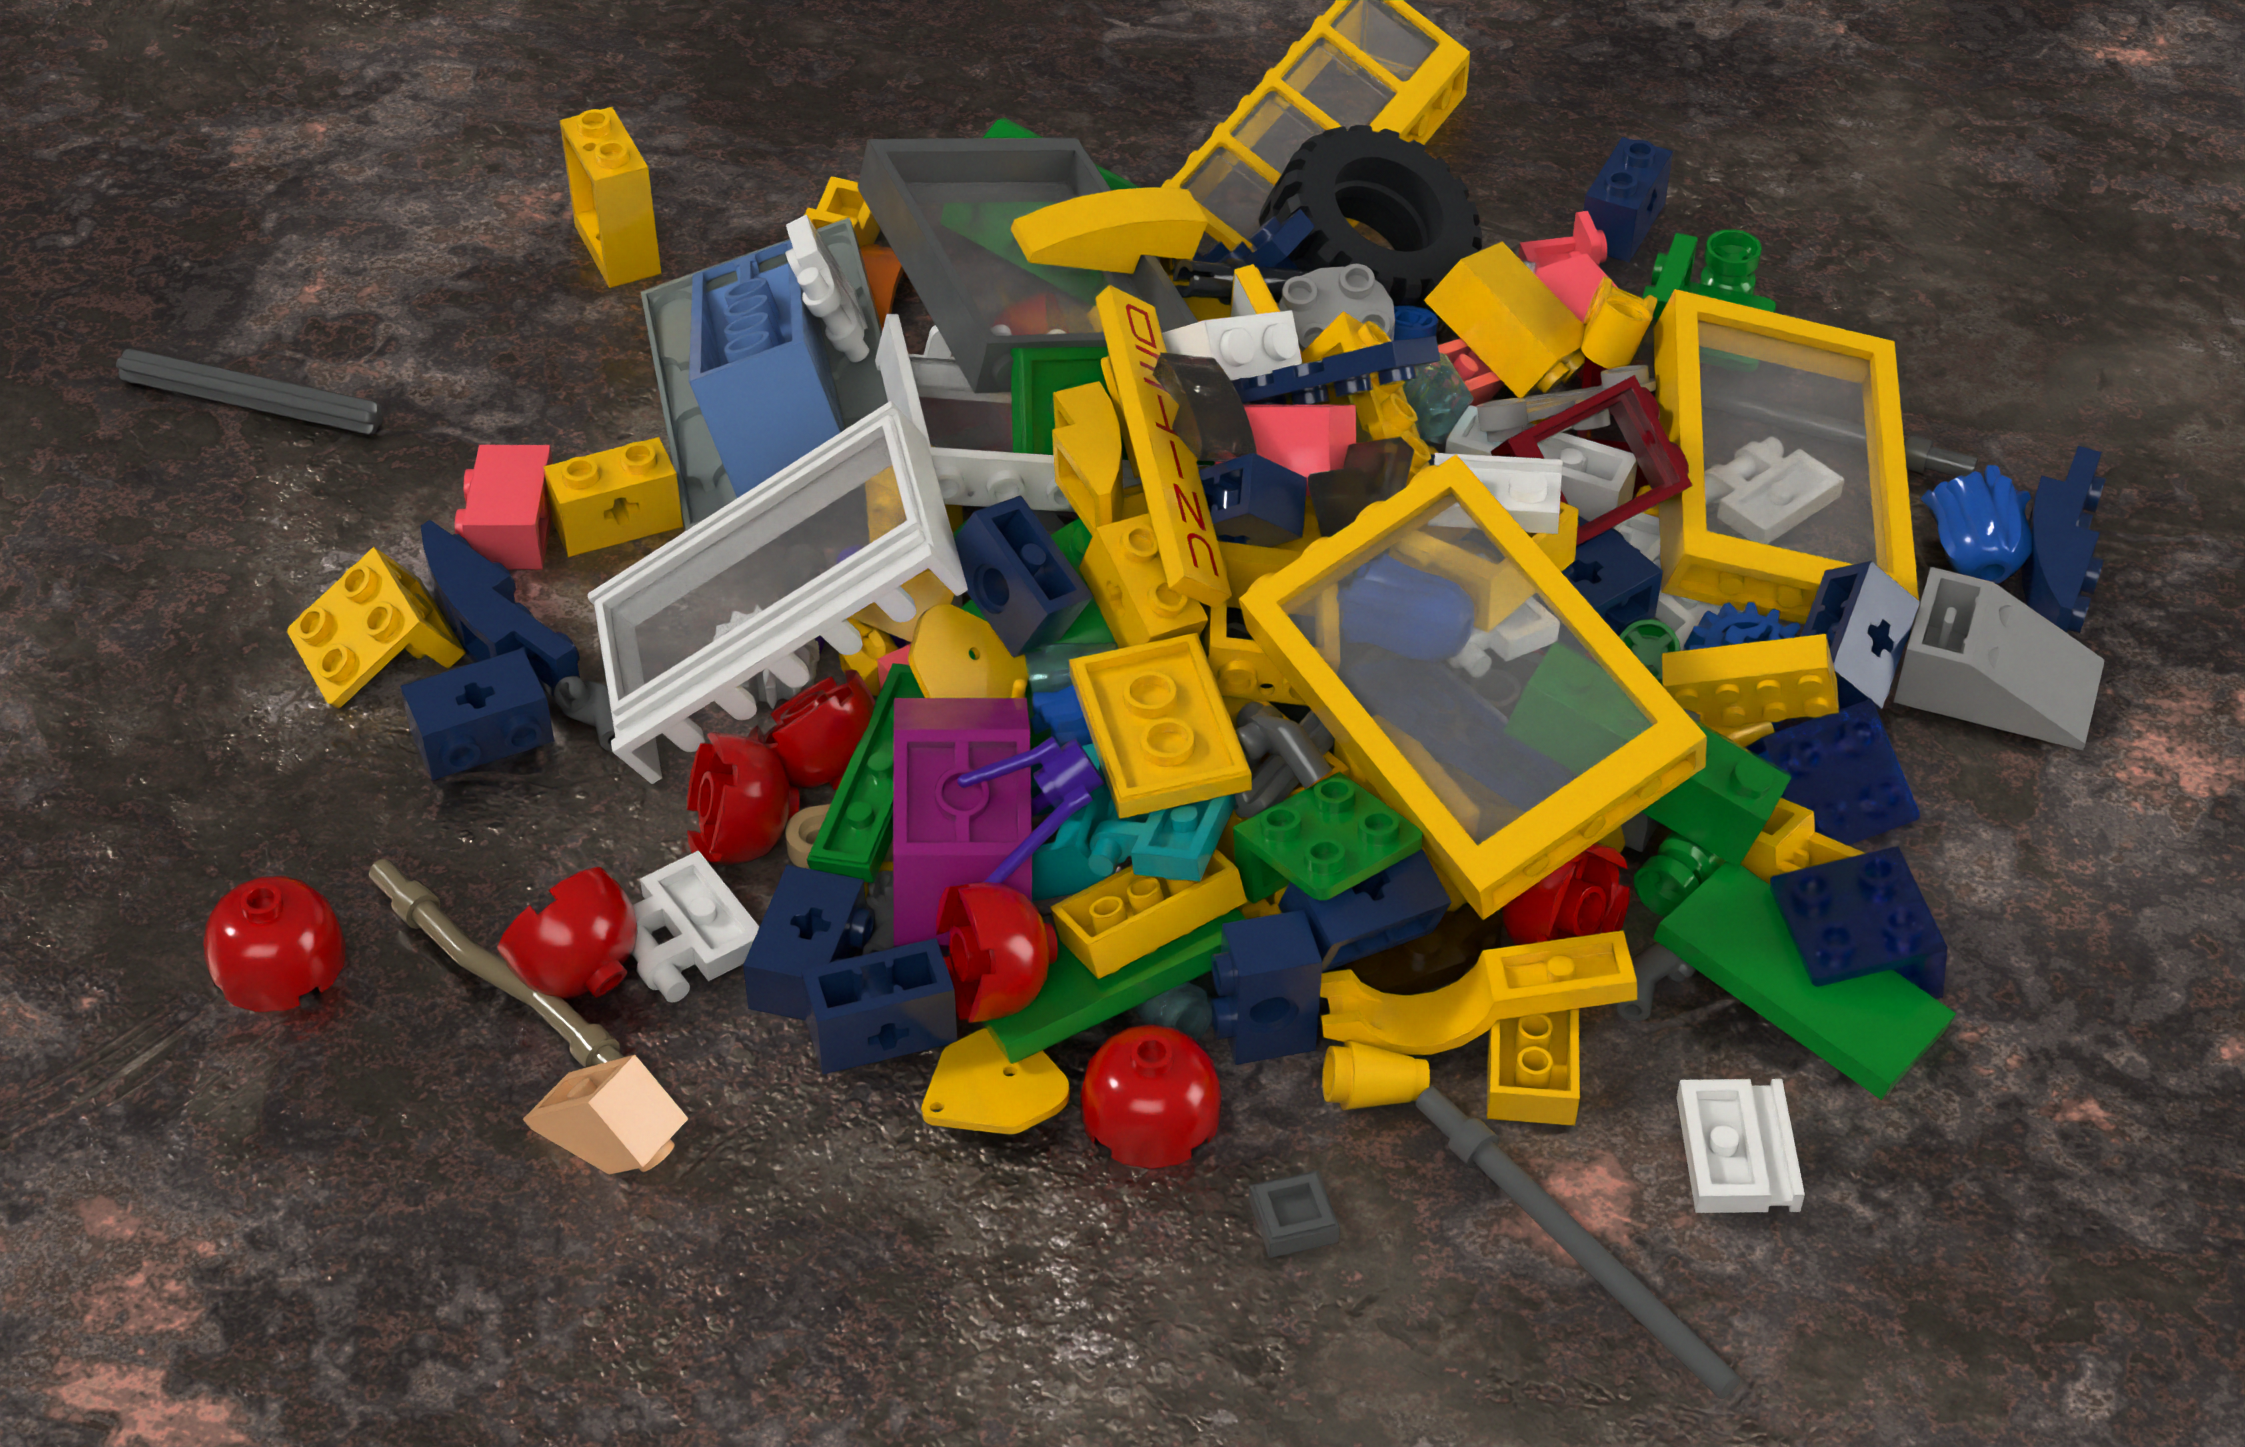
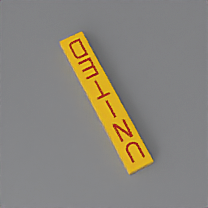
[1095,285,1232,608]

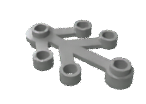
[1477,365,1657,442]

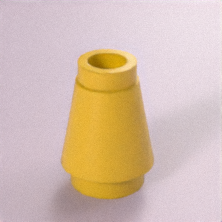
[1322,1040,1430,1110]

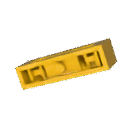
[1301,311,1431,518]

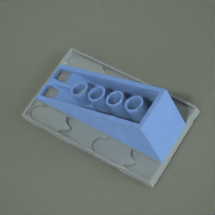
[640,217,888,531]

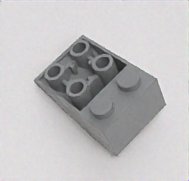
[1894,567,2105,750]

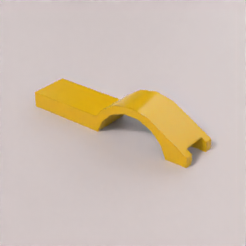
[1320,930,1637,1055]

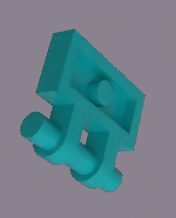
[1087,794,1237,881]

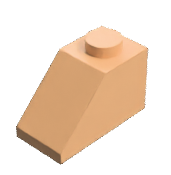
[523,1055,689,1175]

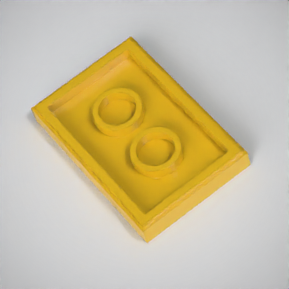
[1069,632,1252,819]

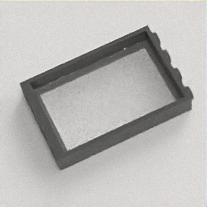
[857,138,1198,394]

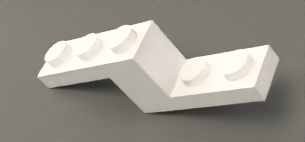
[1445,405,1660,553]

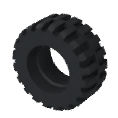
[1258,125,1482,320]

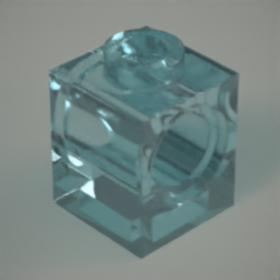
[1402,352,1474,444]

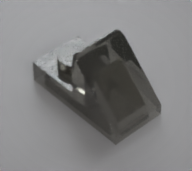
[1308,437,1414,564]

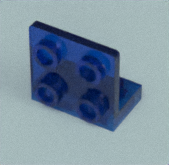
[1745,698,1920,846]
[1770,846,1948,999]

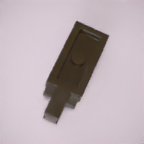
[1322,908,1503,996]

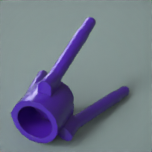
[957,736,1105,883]

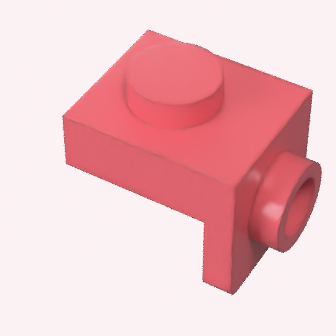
[1518,211,1607,270]

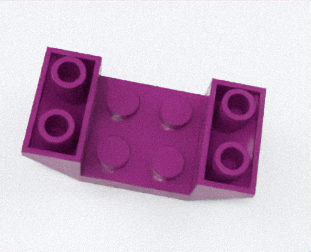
[893,698,1032,950]

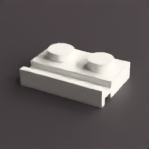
[1428,453,1563,534]
[1677,1079,1805,1213]

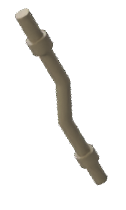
[369,859,624,1068]

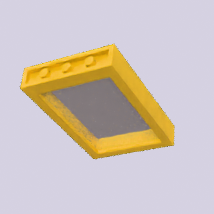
[1653,289,1920,625]
[1239,454,1707,920]

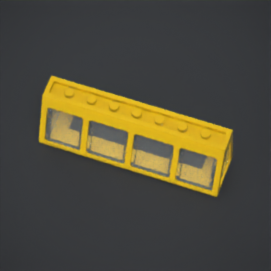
[1160,0,1470,306]

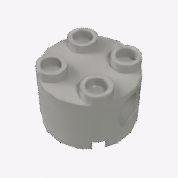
[1278,264,1395,352]

